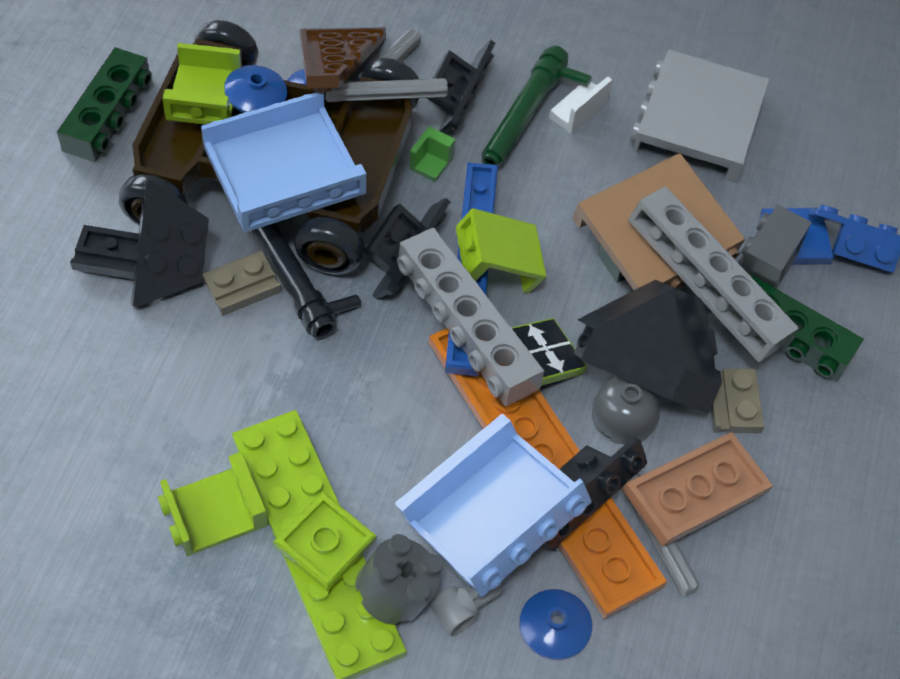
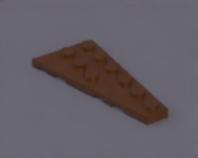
[300,27,386,93]

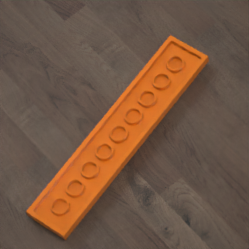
[428,328,667,619]

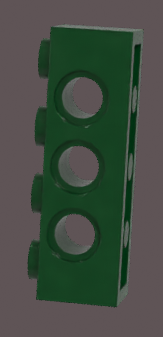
[57,47,152,163]
[749,274,864,382]

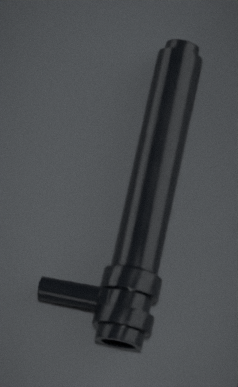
[251,223,361,339]

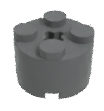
[355,534,442,624]

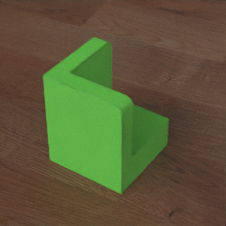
[409,126,455,181]

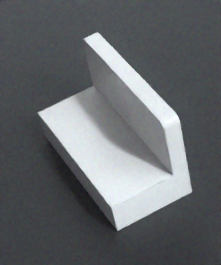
[549,77,613,134]

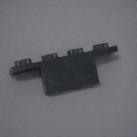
[427,39,495,134]
[364,198,451,299]
[545,437,647,549]

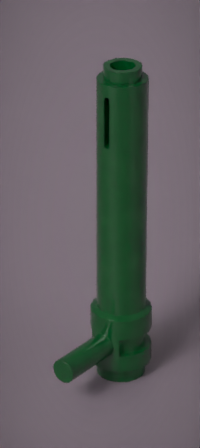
[481,45,592,167]

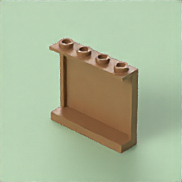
[572,153,745,290]

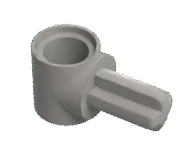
[430,585,503,636]

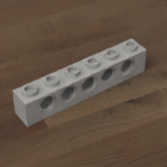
[628,186,799,362]
[397,227,544,406]

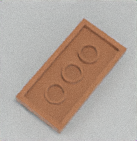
[622,432,773,547]

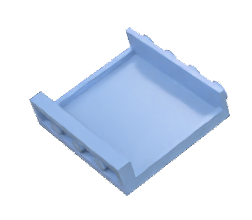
[201,92,366,233]
[395,414,592,598]

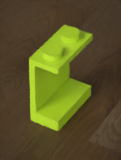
[162,43,242,124]
[456,208,546,294]
[157,452,268,557]

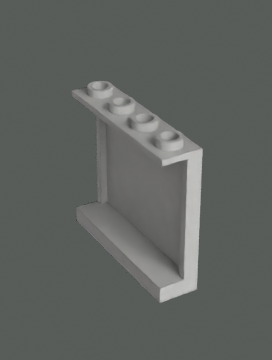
[631,49,769,183]

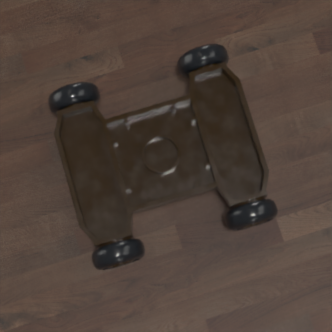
[118,20,419,275]

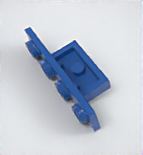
[808,204,900,273]

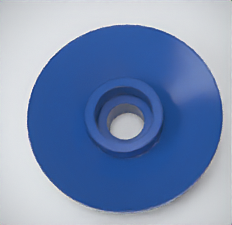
[224,65,287,113]
[519,589,592,660]

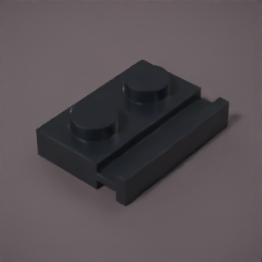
[70,225,139,279]

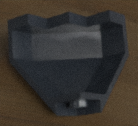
[574,279,722,414]

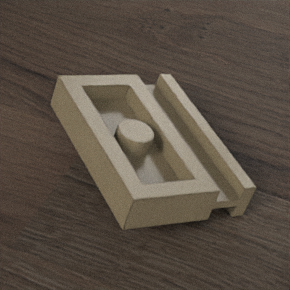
[202,251,282,316]
[710,368,764,433]

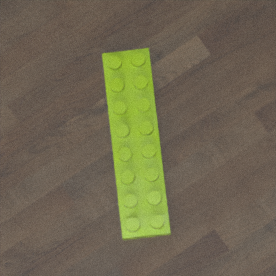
[231,410,407,679]

